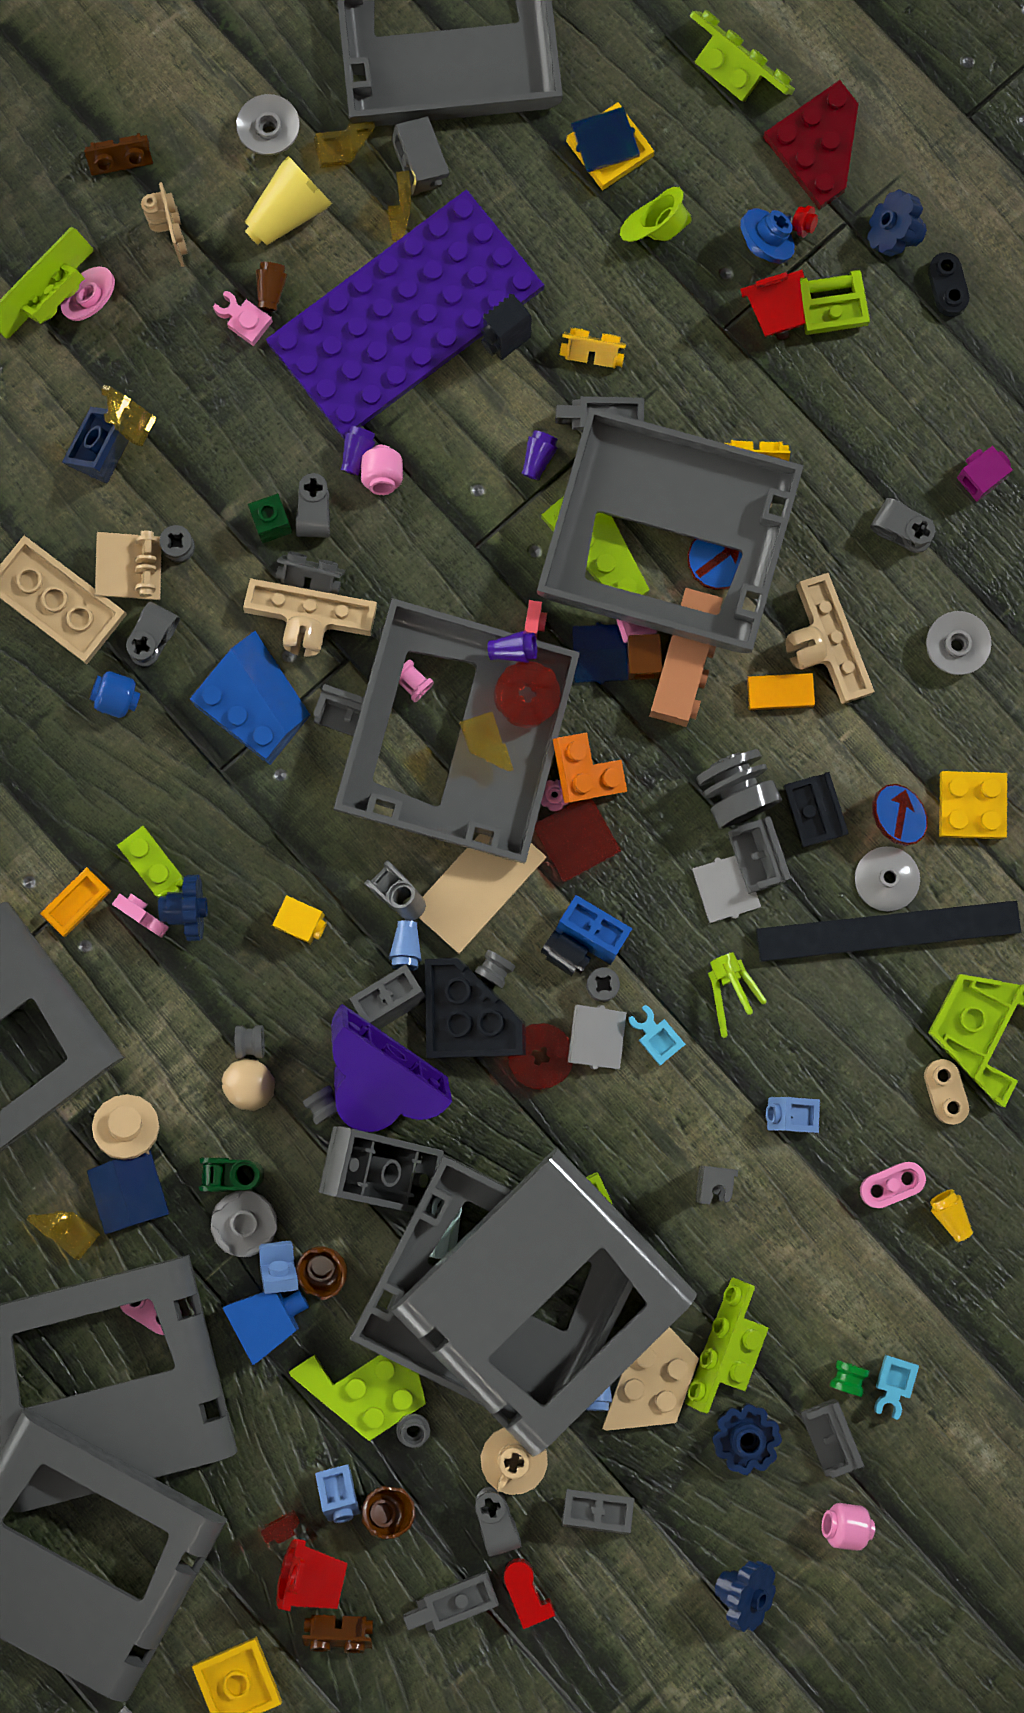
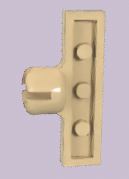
[785,573,875,704]
[243,578,377,657]

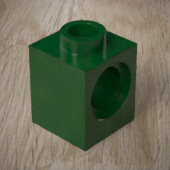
[248,493,292,544]

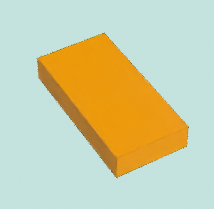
[747,673,815,710]
[40,867,111,937]

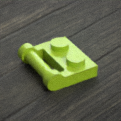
[800,270,870,335]

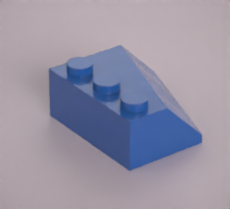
[190,631,311,765]

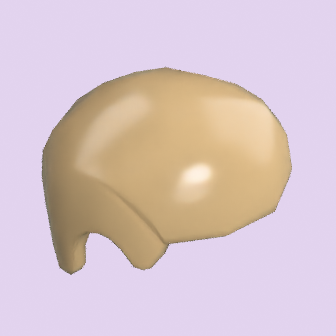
[222,1058,275,1111]

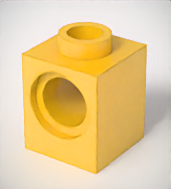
[273,895,327,944]

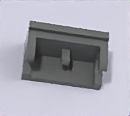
[391,116,450,196]
[314,684,364,736]
[728,816,791,894]
[349,964,426,1030]
[695,1166,738,1204]
[800,1398,864,1478]
[561,1489,634,1535]

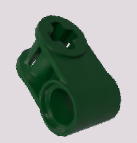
[199,1157,264,1192]

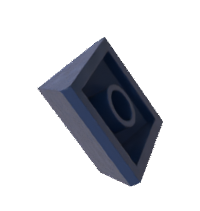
[62,407,135,484]
[87,1150,170,1234]

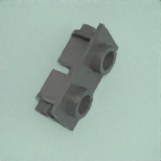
[276,552,345,594]

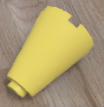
[245,156,332,245]

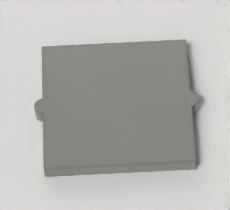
[692,856,761,924]
[568,1005,627,1070]

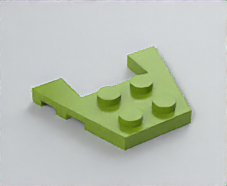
[928,974,1024,1107]
[289,1308,426,1441]

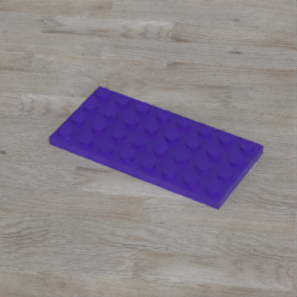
[266,189,544,440]

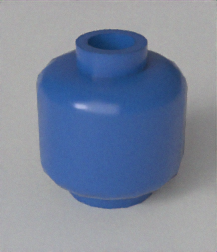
[89,671,140,718]

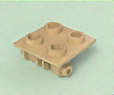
[141,182,188,267]
[95,531,161,600]

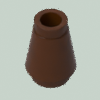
[256,262,288,311]

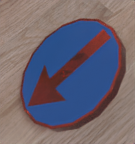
[687,539,742,591]
[872,784,928,846]

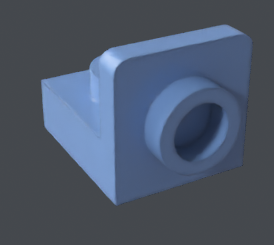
[766,1097,820,1133]
[259,1241,298,1294]
[315,1464,361,1523]

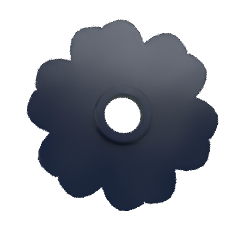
[867,189,927,257]
[158,875,208,941]
[712,1403,782,1475]
[715,1561,776,1632]

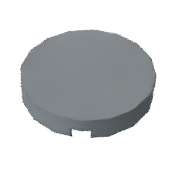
[211,1191,277,1257]

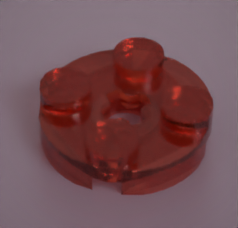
[494,661,560,728]
[508,1023,573,1090]

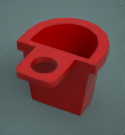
[740,270,805,336]
[276,1539,348,1611]

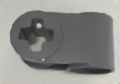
[296,473,330,537]
[870,498,936,553]
[126,601,180,667]
[364,860,426,921]
[475,1486,522,1558]

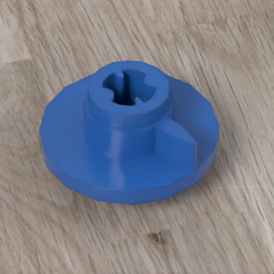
[741,208,795,264]

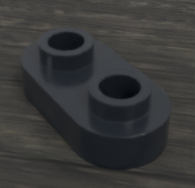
[928,252,970,317]

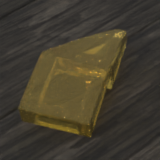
[314,121,375,168]
[388,171,411,242]
[101,385,156,446]
[459,712,514,771]
[27,1211,100,1260]

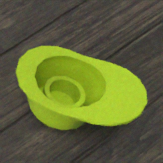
[620,187,692,242]

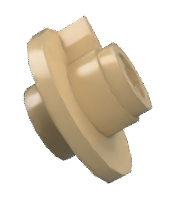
[92,1094,160,1160]
[481,1427,548,1495]

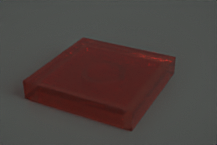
[534,798,621,883]

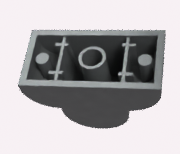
[318,1126,444,1213]

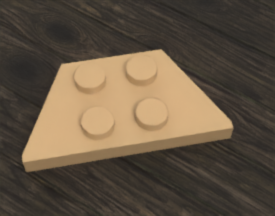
[602,1327,699,1431]

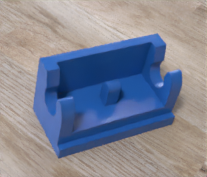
[555,895,632,965]

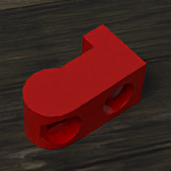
[504,1558,555,1629]

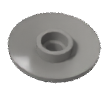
[236,94,300,156]
[926,611,992,675]
[855,846,920,912]

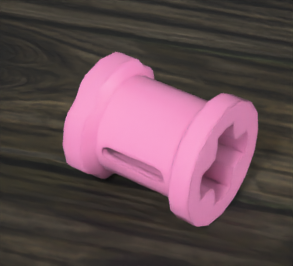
[399,659,434,702]

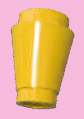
[930,1189,973,1242]

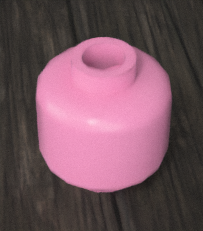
[361,445,403,495]
[822,1503,875,1551]

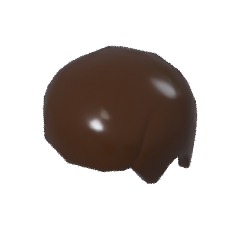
[296,1246,347,1300]
[361,1486,415,1539]

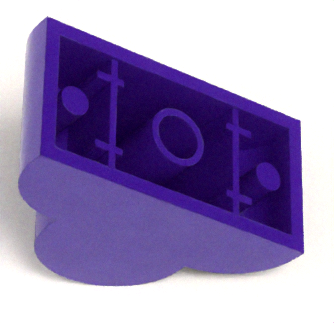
[331,1004,452,1132]

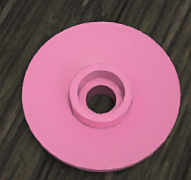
[61,267,115,321]

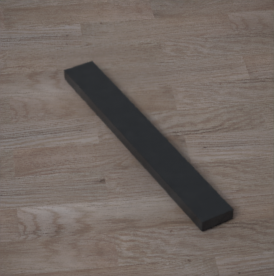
[756,900,1022,962]

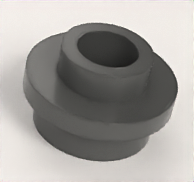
[396,1414,430,1448]

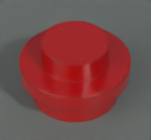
[792,205,818,238]

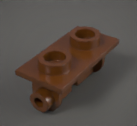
[84,133,153,176]
[302,1614,373,1653]

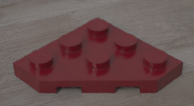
[763,80,859,210]

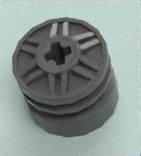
[696,749,782,829]

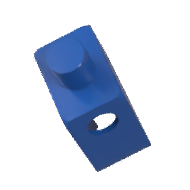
[223,1290,309,1365]

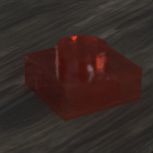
[261,1510,300,1544]

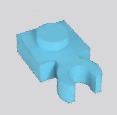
[628,1005,686,1066]
[874,1355,919,1420]

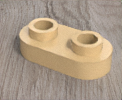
[924,1059,969,1125]

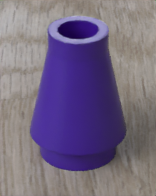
[340,426,376,476]
[521,430,558,481]
[488,630,538,663]

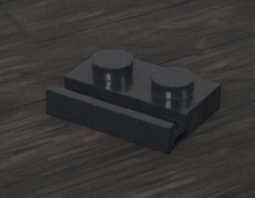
[783,772,849,848]

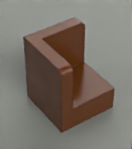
[627,634,662,680]

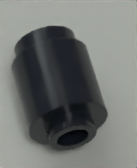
[541,930,591,977]

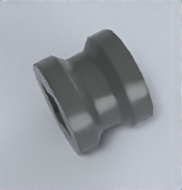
[159,525,195,563]
[475,950,516,989]
[586,967,620,1002]
[235,1025,265,1059]
[302,1085,337,1125]

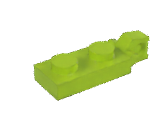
[117,826,184,898]

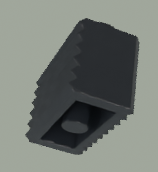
[481,294,532,360]

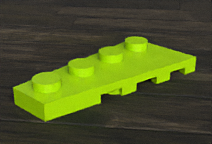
[541,496,650,596]

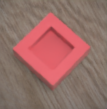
[524,600,547,640]

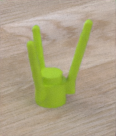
[708,952,767,1038]

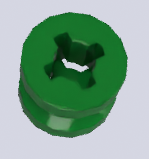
[829,1360,869,1397]

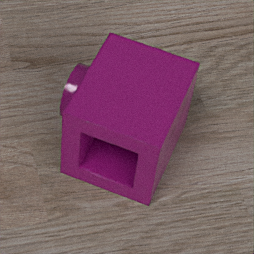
[957,445,1013,502]

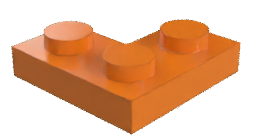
[553,733,627,803]

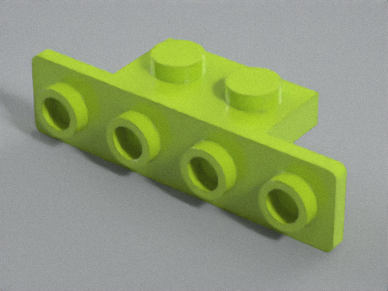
[690,10,795,101]
[0,227,93,339]
[685,1277,769,1414]

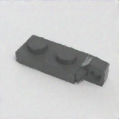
[555,396,644,431]
[403,1571,499,1631]

